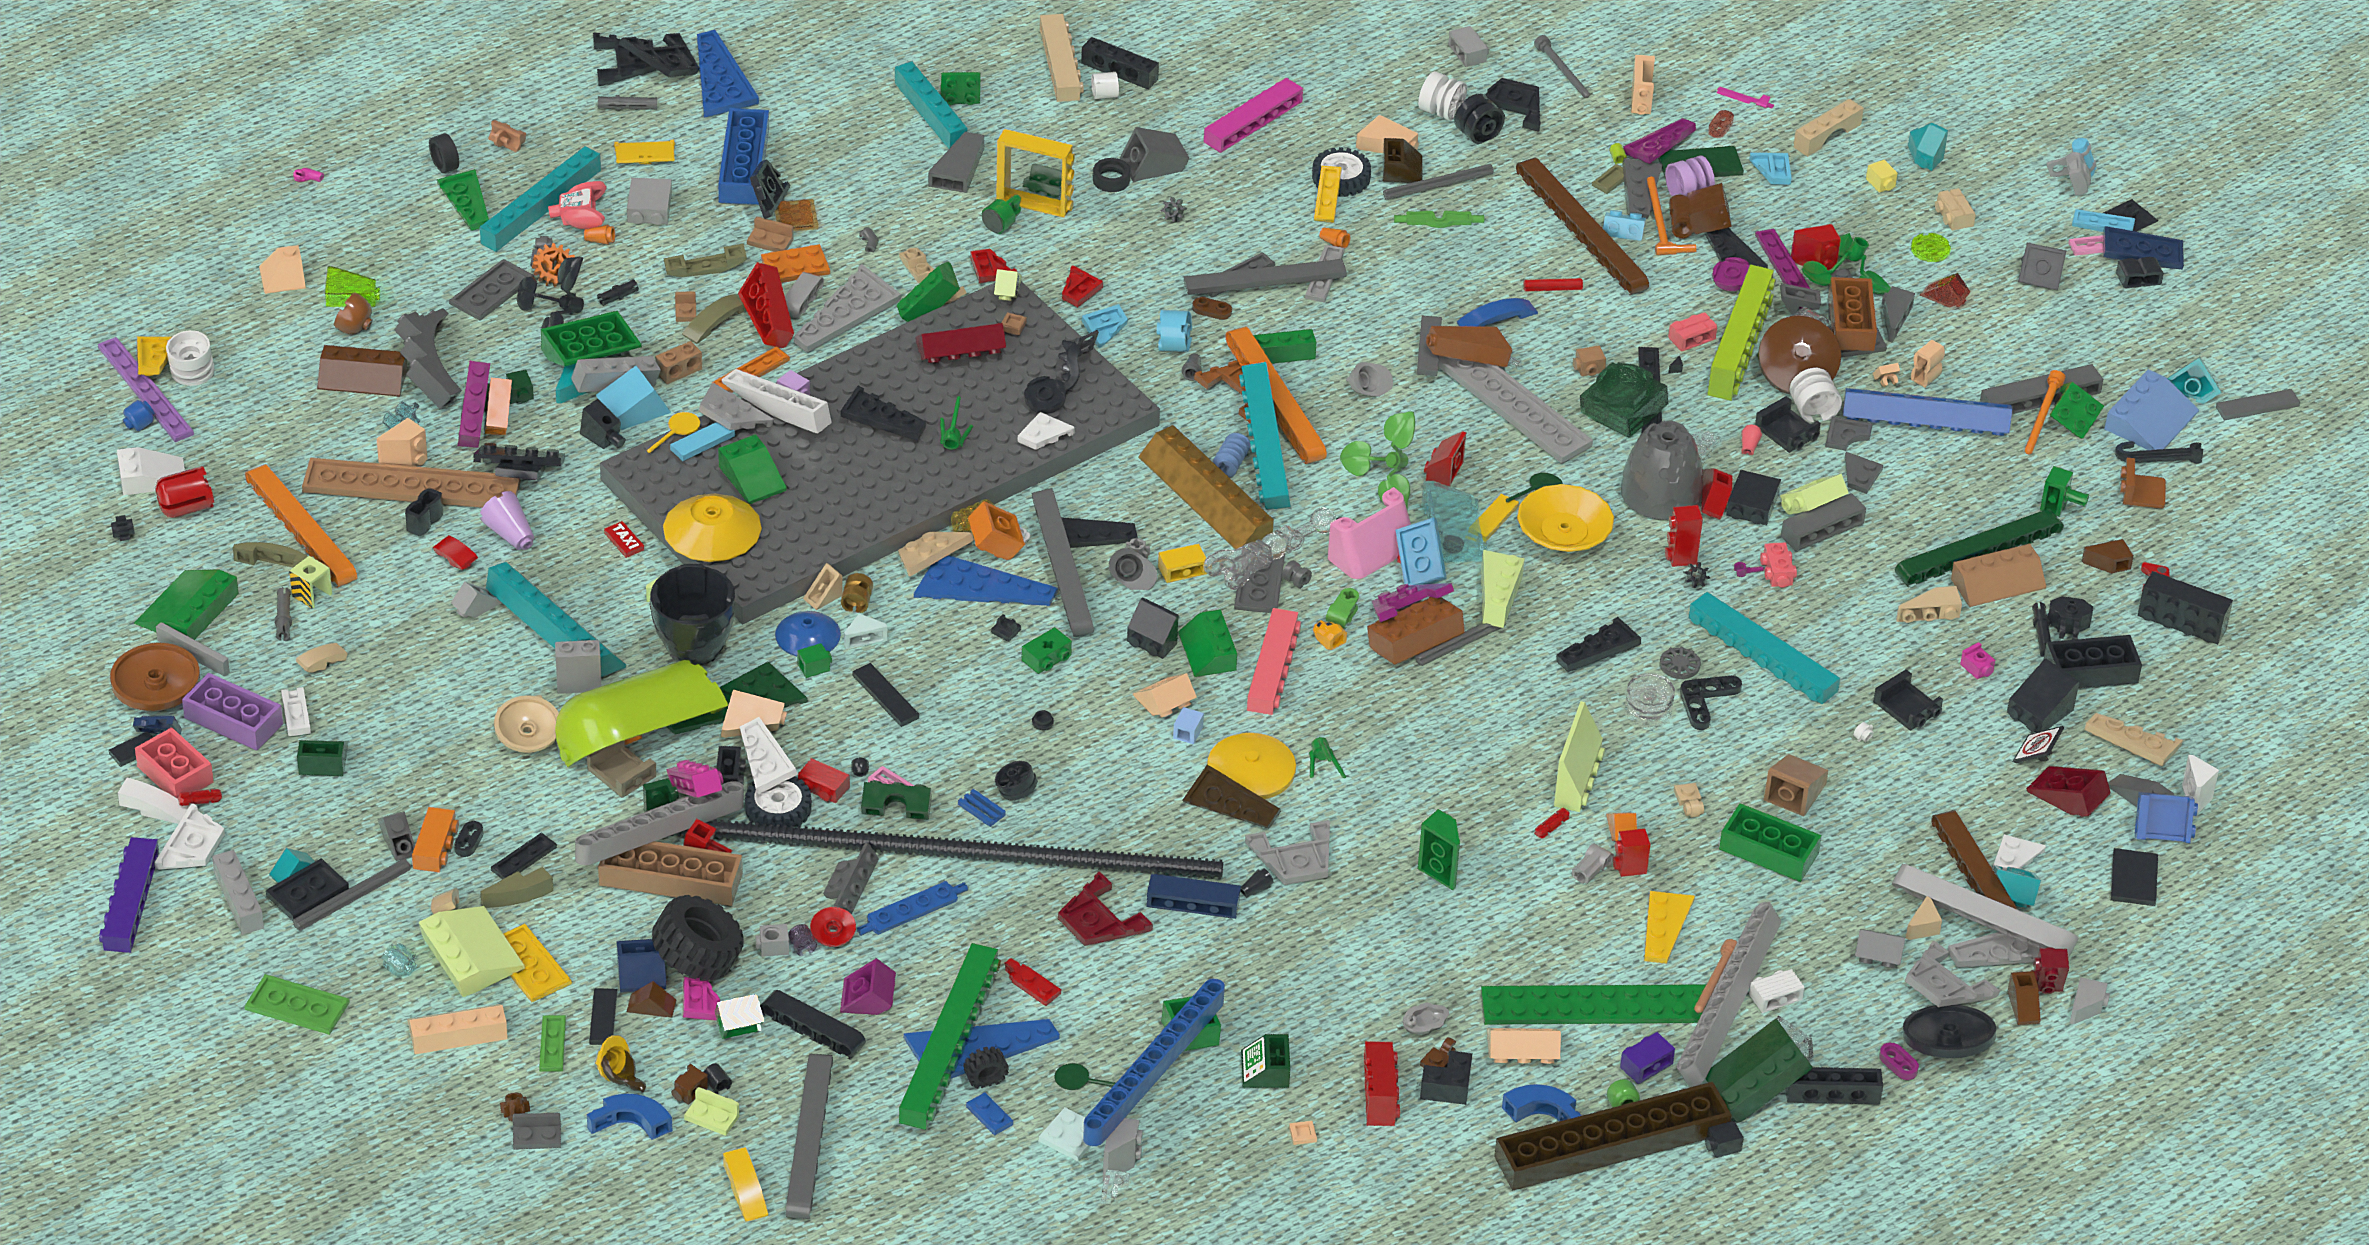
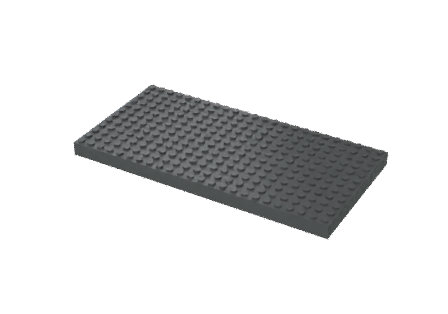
[600,281,1160,625]

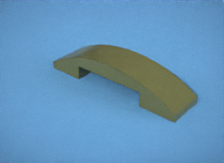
[663,243,747,277]
[682,294,746,344]
[233,542,309,574]

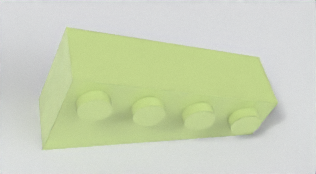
[1481,550,1525,628]

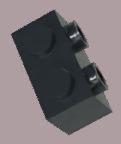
[716,746,746,785]

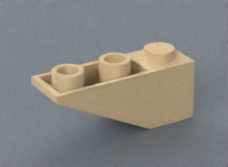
[1896,586,1962,623]

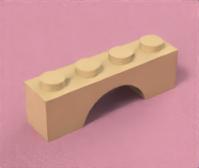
[1793,99,1864,157]

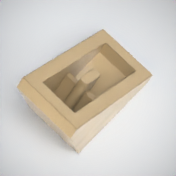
[803,563,843,610]
[1906,896,1942,940]

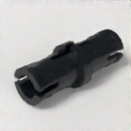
[597,279,639,306]

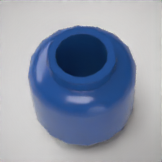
[122,400,155,431]

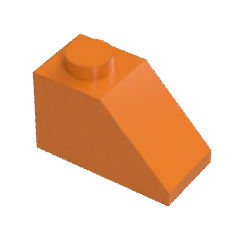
[1606,812,1637,841]

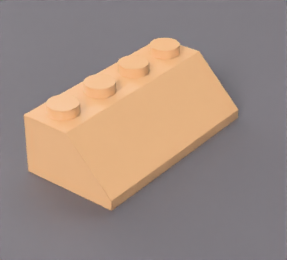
[407,1004,508,1054]

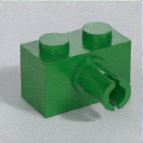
[2040,466,2089,517]

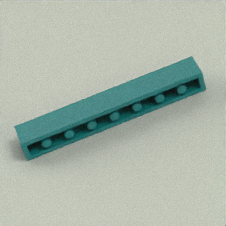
[480,146,601,252]
[1239,362,1291,510]
[1689,592,1840,705]

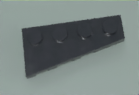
[1704,228,1768,268]
[841,385,926,440]
[473,443,565,466]

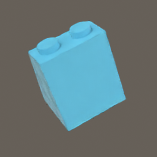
[596,366,671,430]

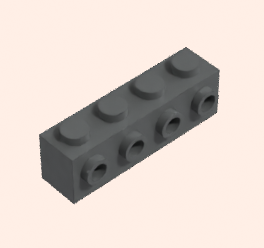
[1781,493,1866,551]

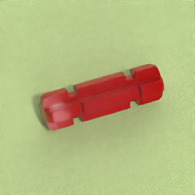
[178,789,222,806]
[1534,808,1570,839]

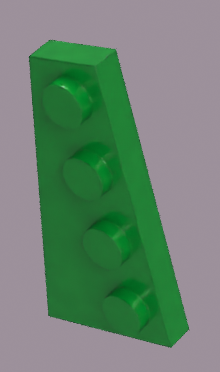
[437,169,489,231]

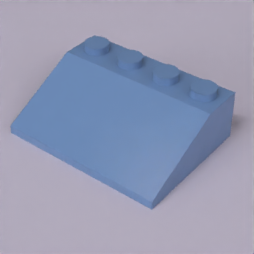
[2105,369,2199,450]

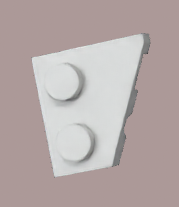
[1018,412,1075,450]
[1993,834,2046,871]

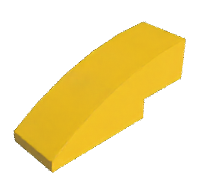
[723,1147,768,1222]

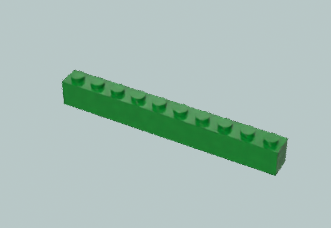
[899,943,1001,1130]

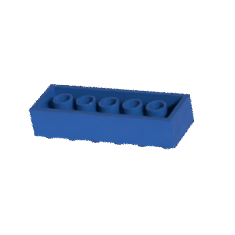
[718,108,769,205]

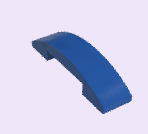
[1457,298,1538,327]

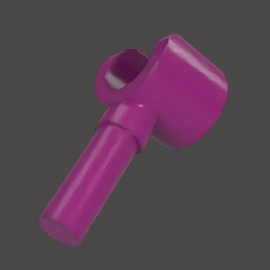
[1734,562,1764,577]

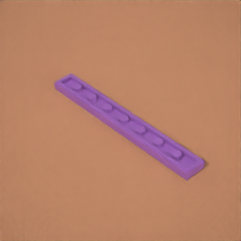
[98,337,194,442]

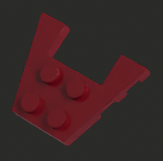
[1058,871,1153,946]

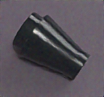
[1240,868,1274,898]

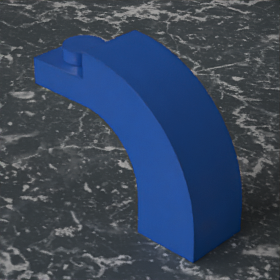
[1502,1084,1582,1123]
[587,1094,673,1140]

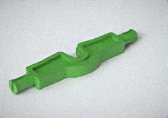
[1394,210,1484,228]

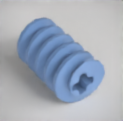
[1213,433,1251,478]

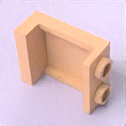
[1631,55,1655,115]

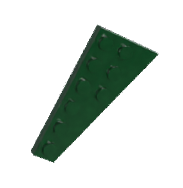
[666,661,808,735]

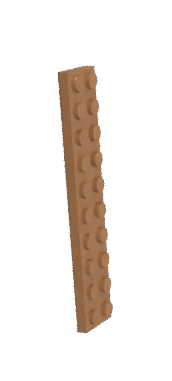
[302,458,521,508]

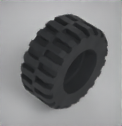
[652,895,744,981]

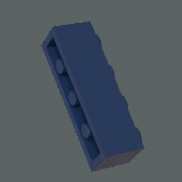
[1146,874,1241,919]

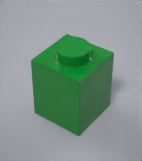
[797,643,832,678]

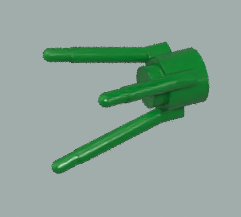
[940,396,973,450]
[1309,737,1346,778]

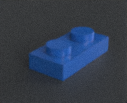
[966,1092,1013,1136]

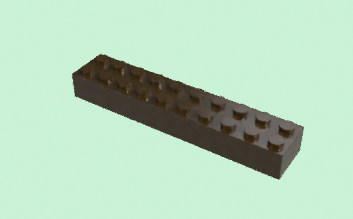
[1494,1081,1732,1191]

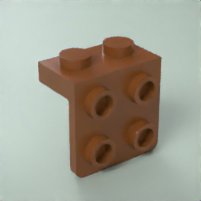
[2120,458,2166,509]

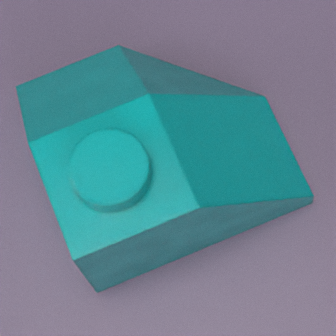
[1908,122,1948,171]
[2167,356,2222,404]
[1993,865,2041,908]

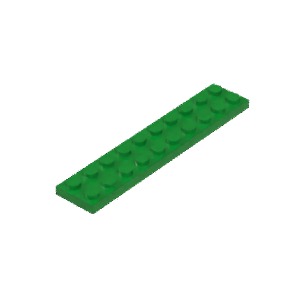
[1481,984,1708,1025]

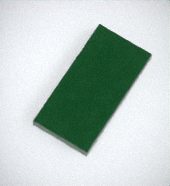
[1658,146,1744,180]

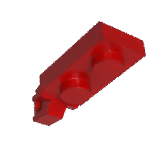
[1004,958,1062,1006]

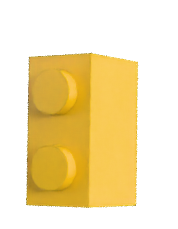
[1158,544,1208,583]

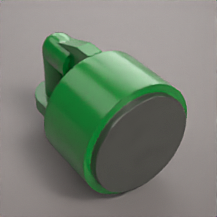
[982,195,1021,234]

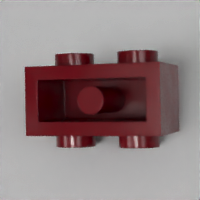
[2031,947,2069,994]

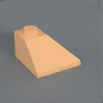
[259,245,306,294]

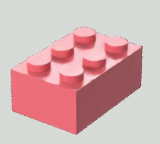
[135,727,214,799]

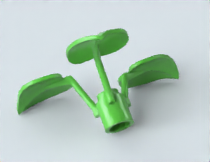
[1340,411,1415,510]

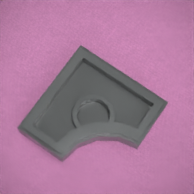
[1825,417,1873,451]

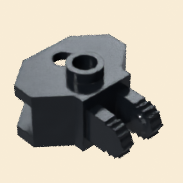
[2047,596,2093,640]

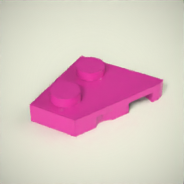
[683,977,720,1020]

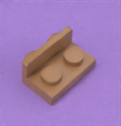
[747,217,793,252]

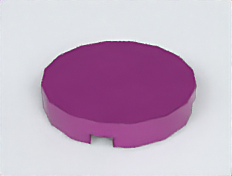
[1712,257,1750,291]

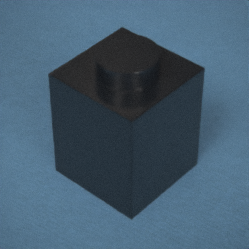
[1705,1121,1744,1158]

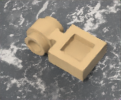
[1674,783,1704,818]

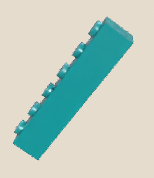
[895,61,967,149]

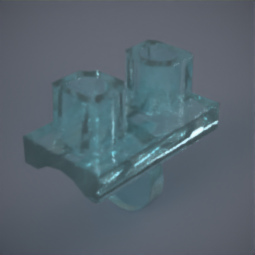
[382,401,420,430]

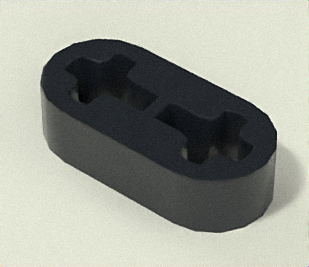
[454,821,484,857]

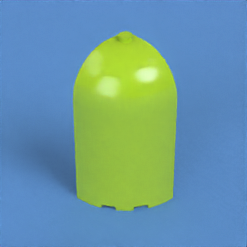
[555,660,728,767]

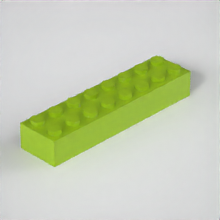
[1708,265,1776,401]

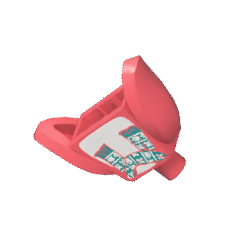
[548,181,606,229]

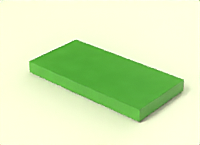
[244,974,350,1035]

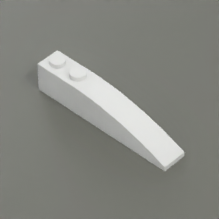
[722,369,832,434]

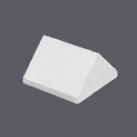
[2182,755,2219,814]

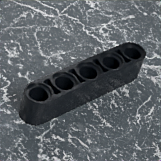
[760,990,866,1059]

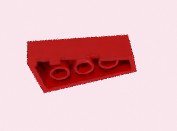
[738,262,794,348]

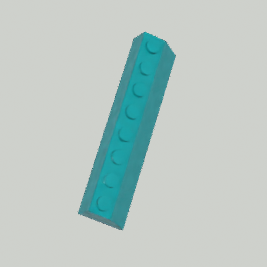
[486,562,626,677]

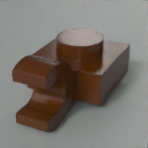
[1420,1037,1456,1068]

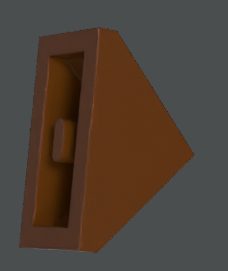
[626,981,677,1018]

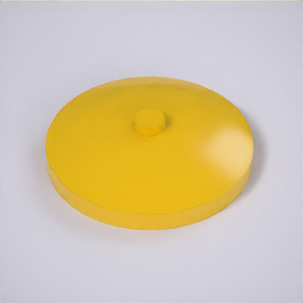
[1207,733,1296,799]

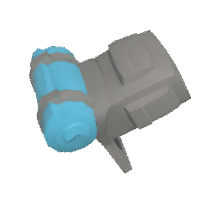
[2047,137,2096,196]

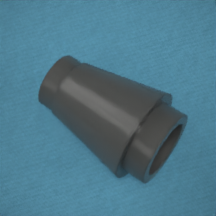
[1182,353,1202,381]

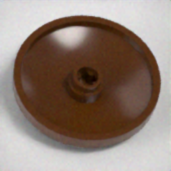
[1758,315,1841,395]

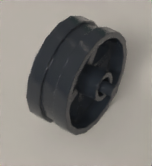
[994,761,1038,801]

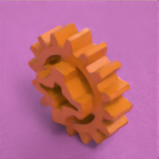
[532,243,575,287]

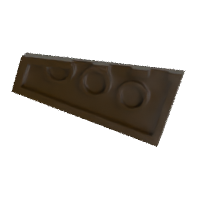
[1182,764,1281,829]

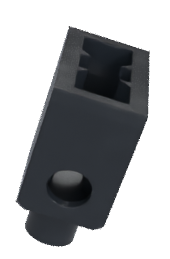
[580,399,626,449]

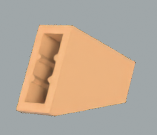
[1356,115,1419,153]
[721,690,787,738]

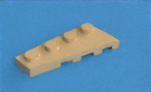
[2084,713,2183,766]

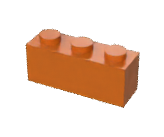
[412,807,459,873]

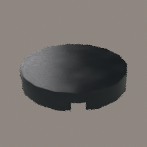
[1024,376,1066,414]

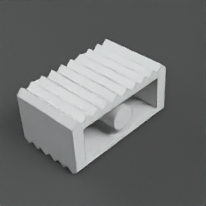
[1749,969,1804,1013]

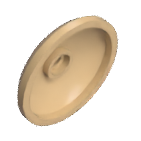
[494,696,559,753]

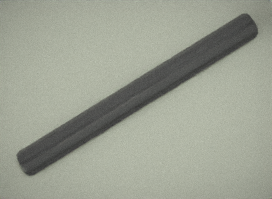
[1383,164,1494,200]
[293,859,411,931]

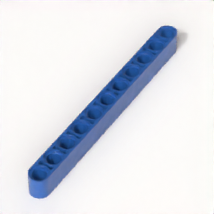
[1083,979,1225,1146]

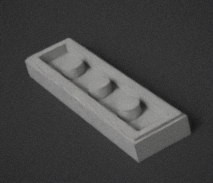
[1305,245,1345,303]
[156,623,230,677]

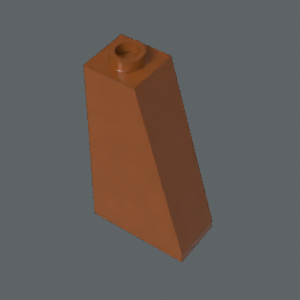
[1426,326,1513,367]

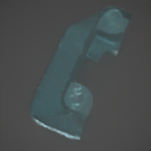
[1421,481,1487,563]

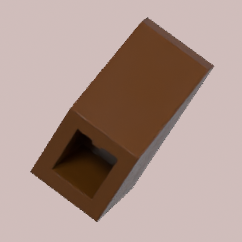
[2082,539,2134,574]
[2007,971,2041,1025]

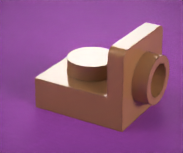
[675,291,696,322]

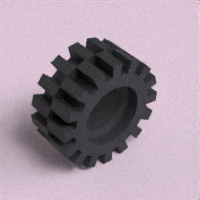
[963,1046,1009,1089]

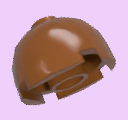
[334,292,373,334]

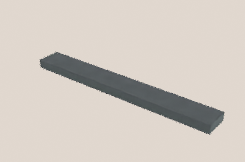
[1184,259,1347,295]

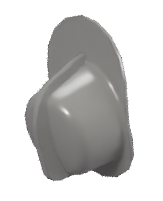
[1346,362,1393,397]

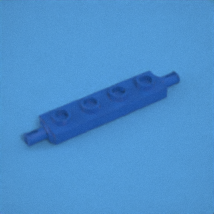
[857,881,968,936]

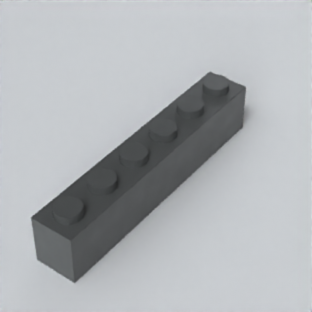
[1980,364,2104,414]

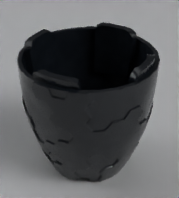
[650,564,735,666]

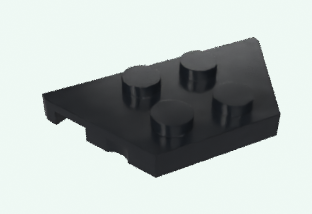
[750,159,791,219]

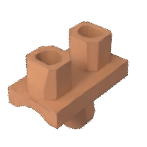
[488,120,526,153]

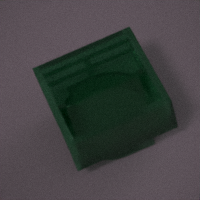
[1580,362,1669,438]

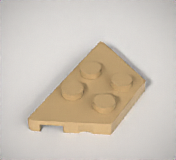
[898,532,974,576]

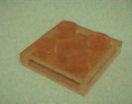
[774,199,818,231]

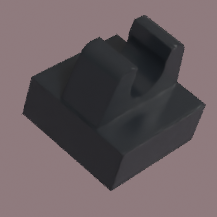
[991,614,1021,642]

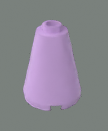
[480,491,534,550]

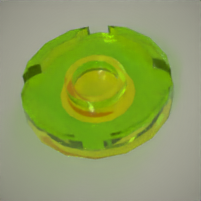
[1911,233,1951,262]

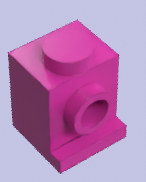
[1960,642,1996,680]

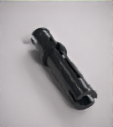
[2032,602,2051,657]

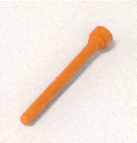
[2025,370,2066,454]

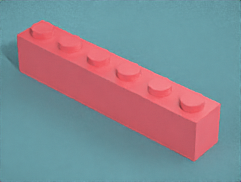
[1247,608,1301,715]

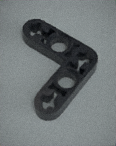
[1680,675,1742,730]

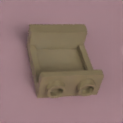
[587,741,656,798]

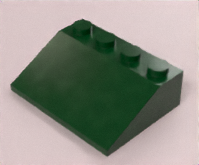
[1705,1018,1813,1123]

